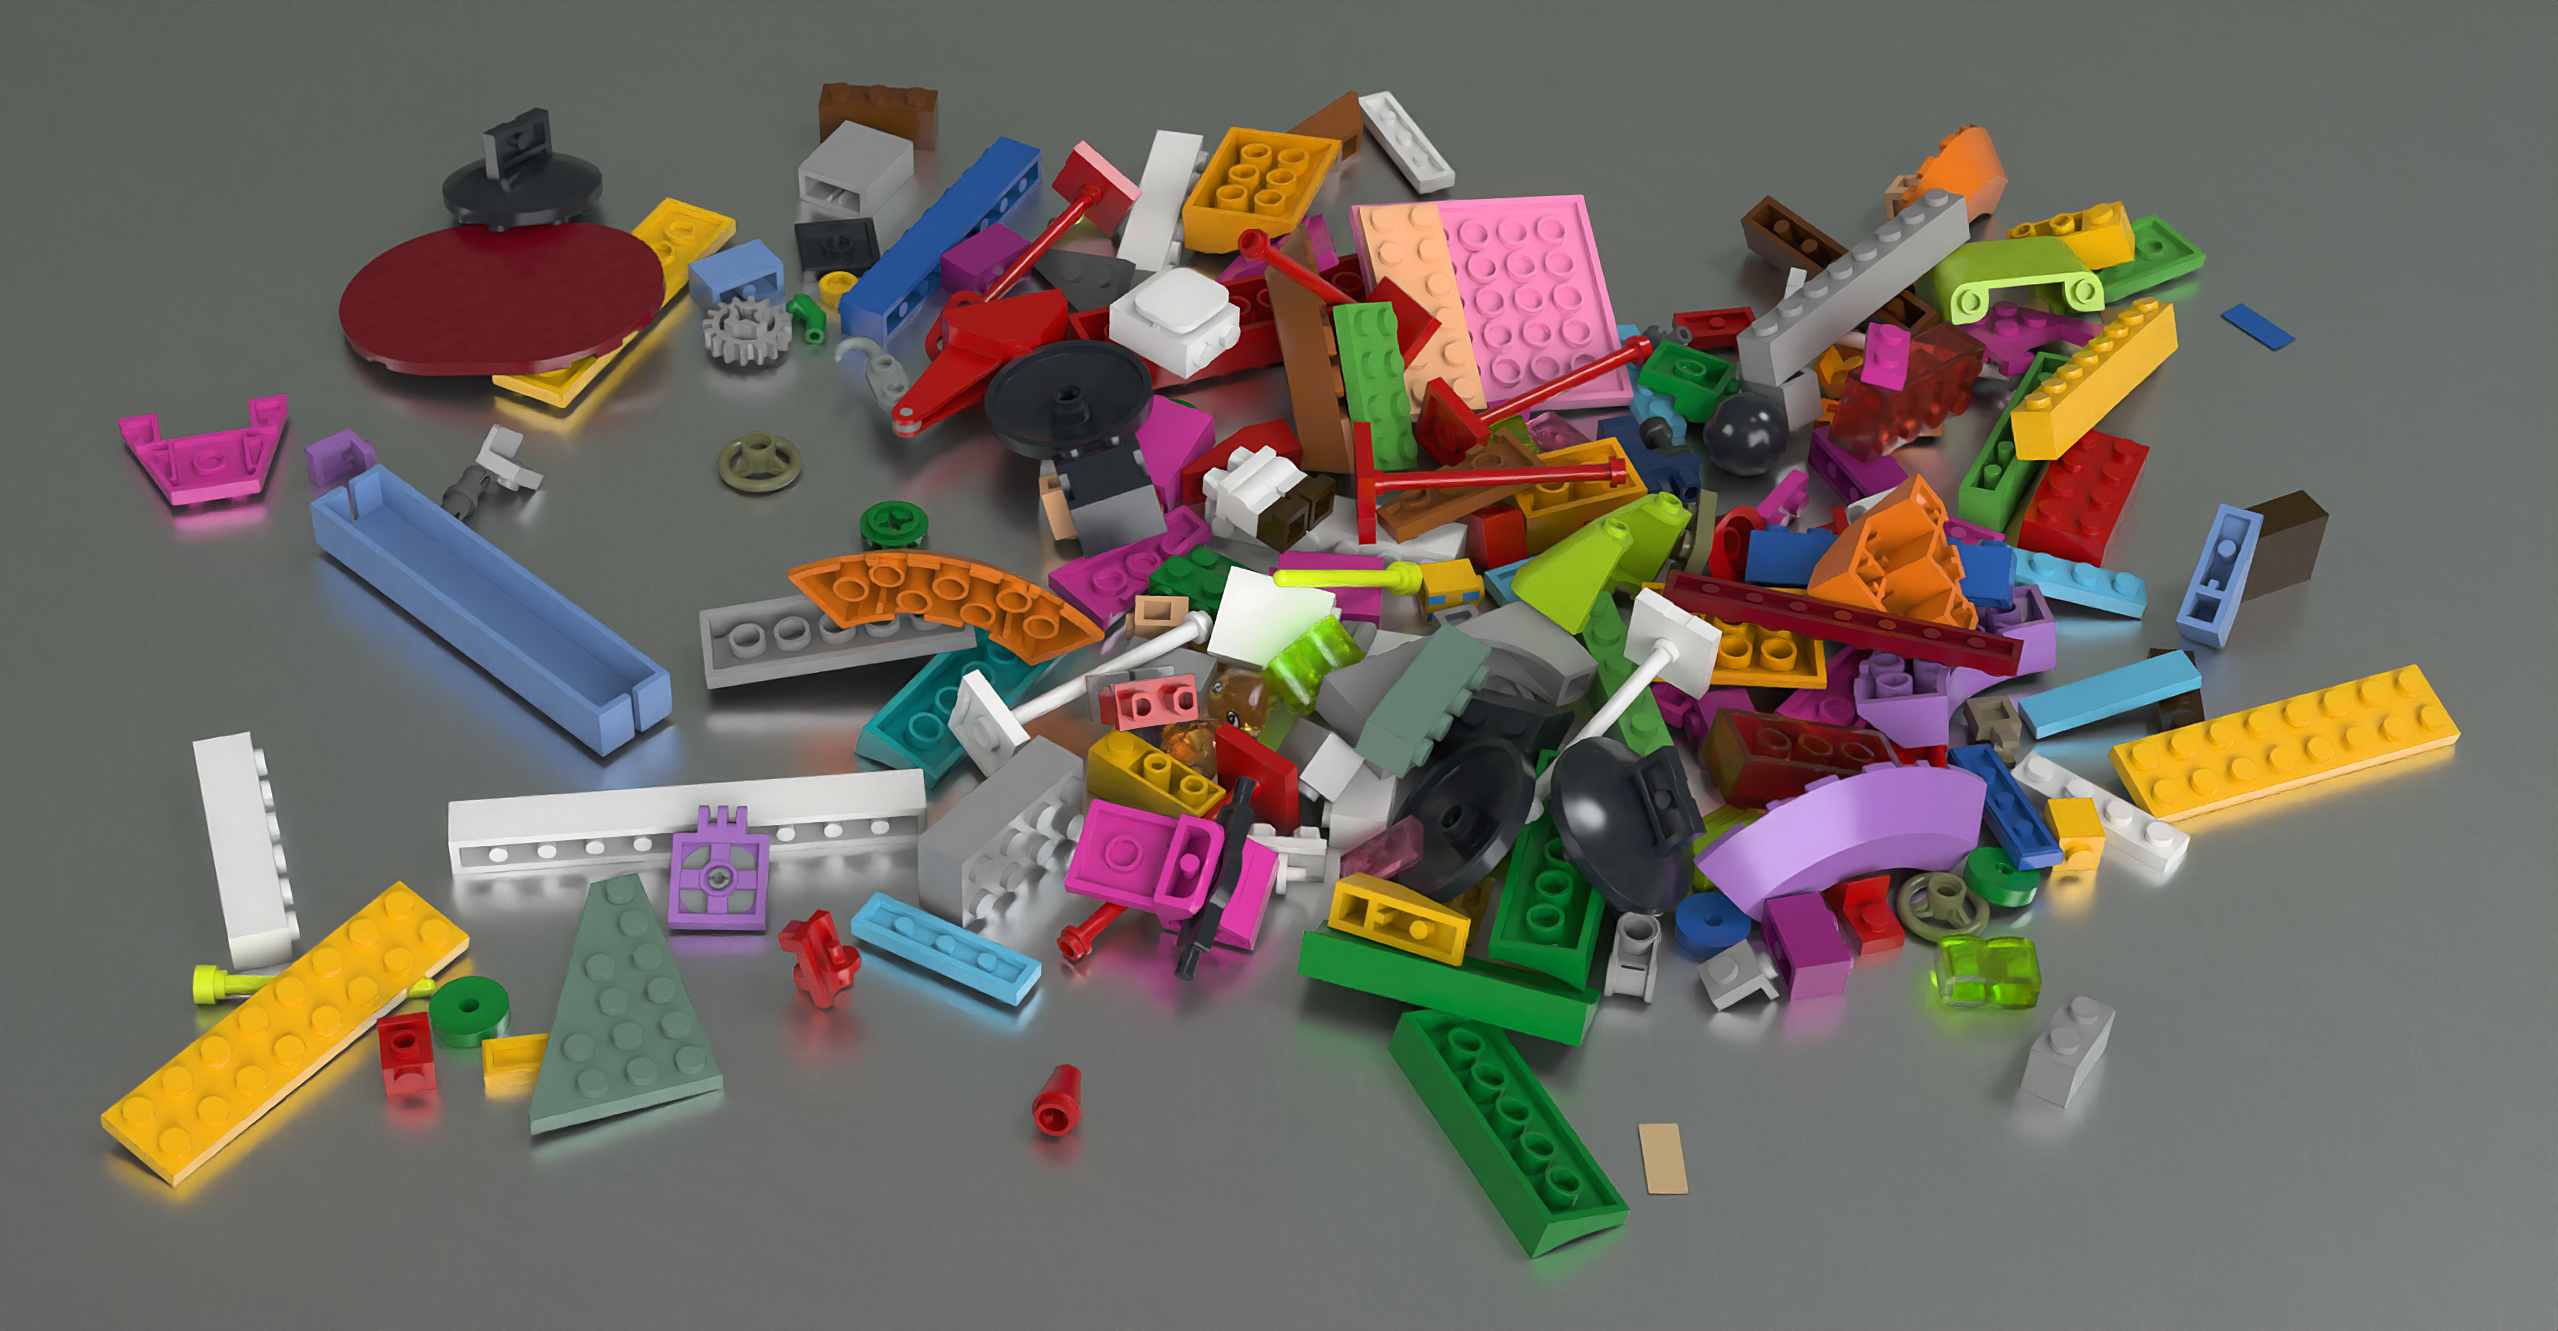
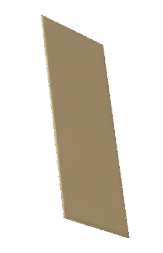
[1638,1123,1689,1194]

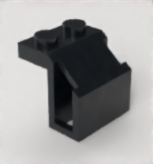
[1051,429,1168,559]

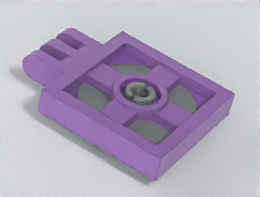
[668,805,770,931]

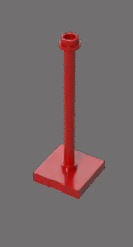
[981,140,1143,302]
[1238,228,1442,373]
[1414,335,1653,468]
[1353,422,1626,545]
[1057,721,1300,961]

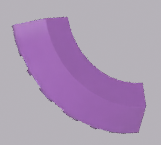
[1854,584,2056,749]
[1693,760,1987,923]

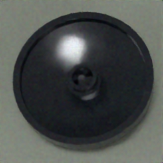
[984,340,1154,460]
[1382,737,1536,904]

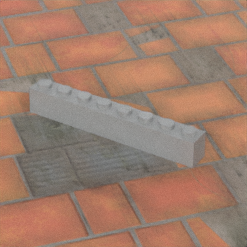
[1736,189,1970,388]

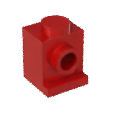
[376,1011,437,1096]

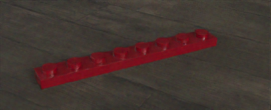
[1662,569,2024,678]

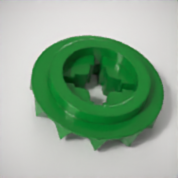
[859,501,929,550]

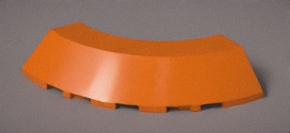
[1887,124,2008,293]
[787,549,1105,666]

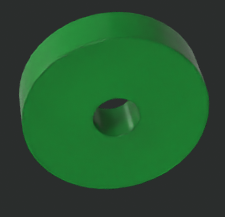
[1963,847,2041,907]
[429,976,511,1048]

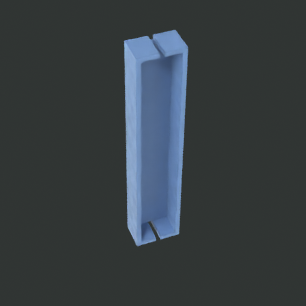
[309,463,673,757]

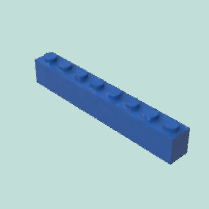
[838,136,1042,347]

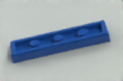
[1947,743,2064,871]

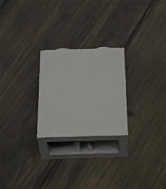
[798,120,914,219]

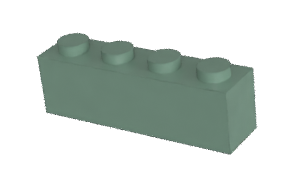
[1354,622,1492,779]

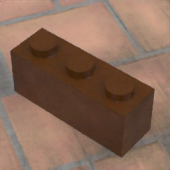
[818,82,939,150]

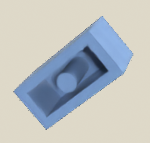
[688,238,785,313]

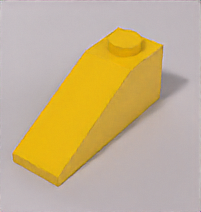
[1327,872,1471,967]

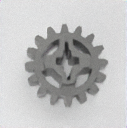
[702,296,793,366]

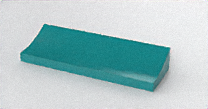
[854,626,1068,790]

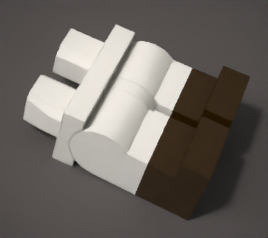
[1202,446,1336,554]

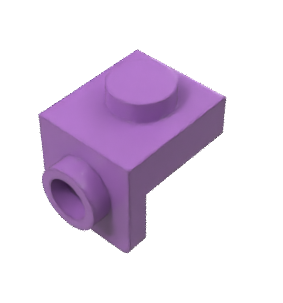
[304,428,377,489]

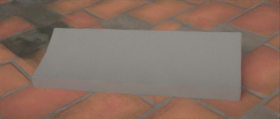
[699,594,977,689]

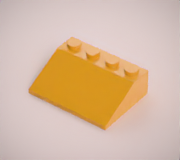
[1182,127,1342,254]
[1640,582,1827,689]

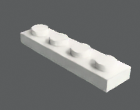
[1358,91,1455,194]
[2010,751,2190,874]

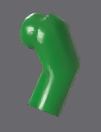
[785,294,827,344]

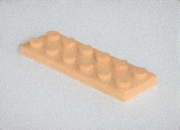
[1356,203,1488,422]

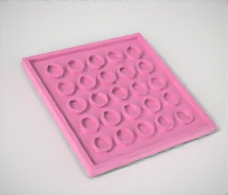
[1349,194,1634,412]

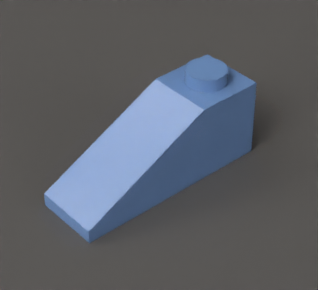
[2175,503,2264,650]

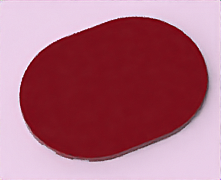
[339,223,666,376]

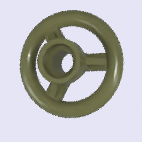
[717,431,802,493]
[1896,872,1990,944]

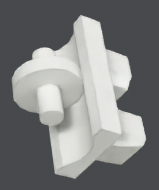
[1247,823,1327,894]

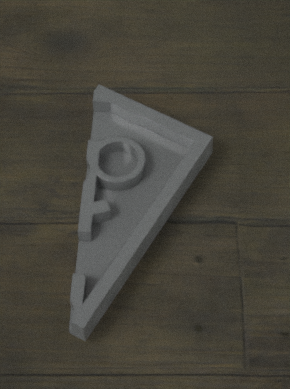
[1033,248,1136,312]

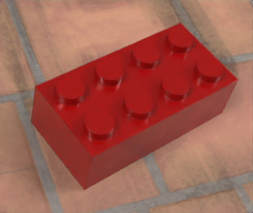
[2016,428,2151,569]

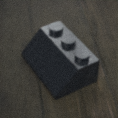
[1428,688,1576,771]

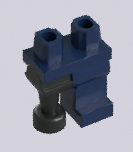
[1596,415,1701,504]

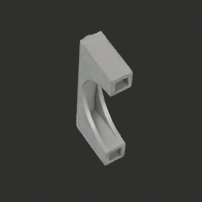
[1315,599,1599,780]

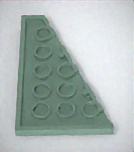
[528,873,722,1135]

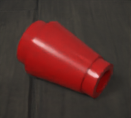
[1031,1064,1082,1136]

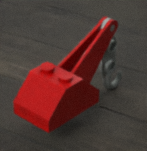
[833,288,1068,438]

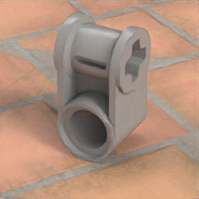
[1604,911,1660,1003]

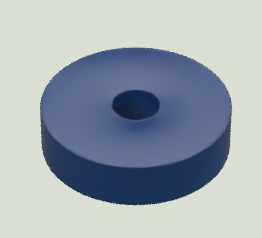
[1674,892,1751,960]

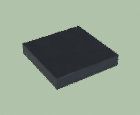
[794,217,881,283]

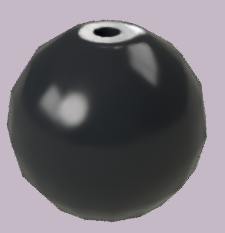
[1703,392,1790,478]

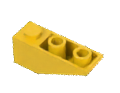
[2006,201,2135,270]
[1086,727,1226,818]

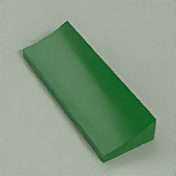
[1489,749,1607,991]
[1297,919,1601,1047]
[1387,1009,1630,1259]

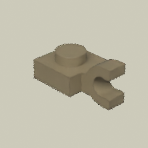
[1963,695,2022,769]

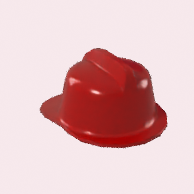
[1706,505,1765,583]

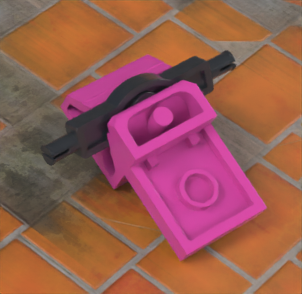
[1064,776,1280,981]

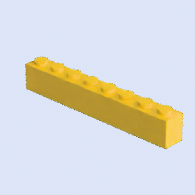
[2010,297,2178,460]

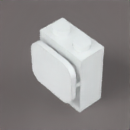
[1109,268,1240,379]
[1207,566,1342,687]

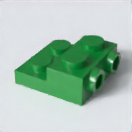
[1637,339,1741,423]
[1148,544,1258,625]

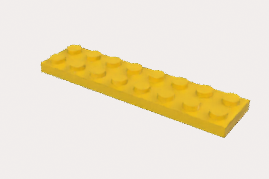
[492,197,736,408]
[2108,664,2461,824]
[101,880,469,1187]

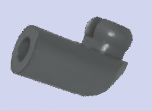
[1642,325,1692,352]

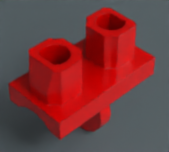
[778,909,862,1009]

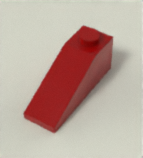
[1180,418,1302,507]
[1454,500,1528,570]

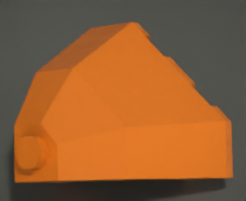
[1806,473,1978,630]

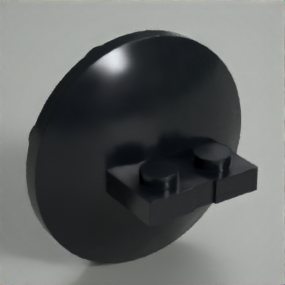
[442,107,603,232]
[1547,736,1707,915]

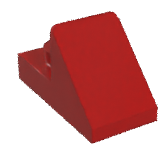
[1822,874,1906,956]

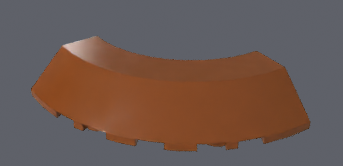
[1264,223,1354,474]

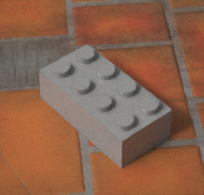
[917,735,1084,929]

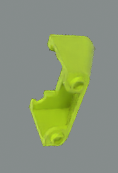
[1914,236,2105,326]
[1510,492,1693,635]

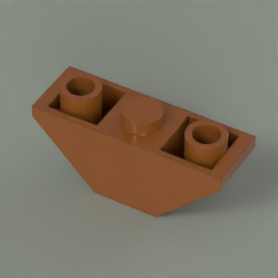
[1286,90,1363,172]

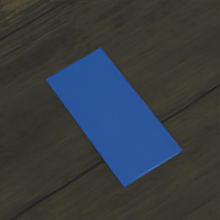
[2221,303,2296,350]

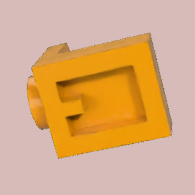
[1813,345,1874,400]

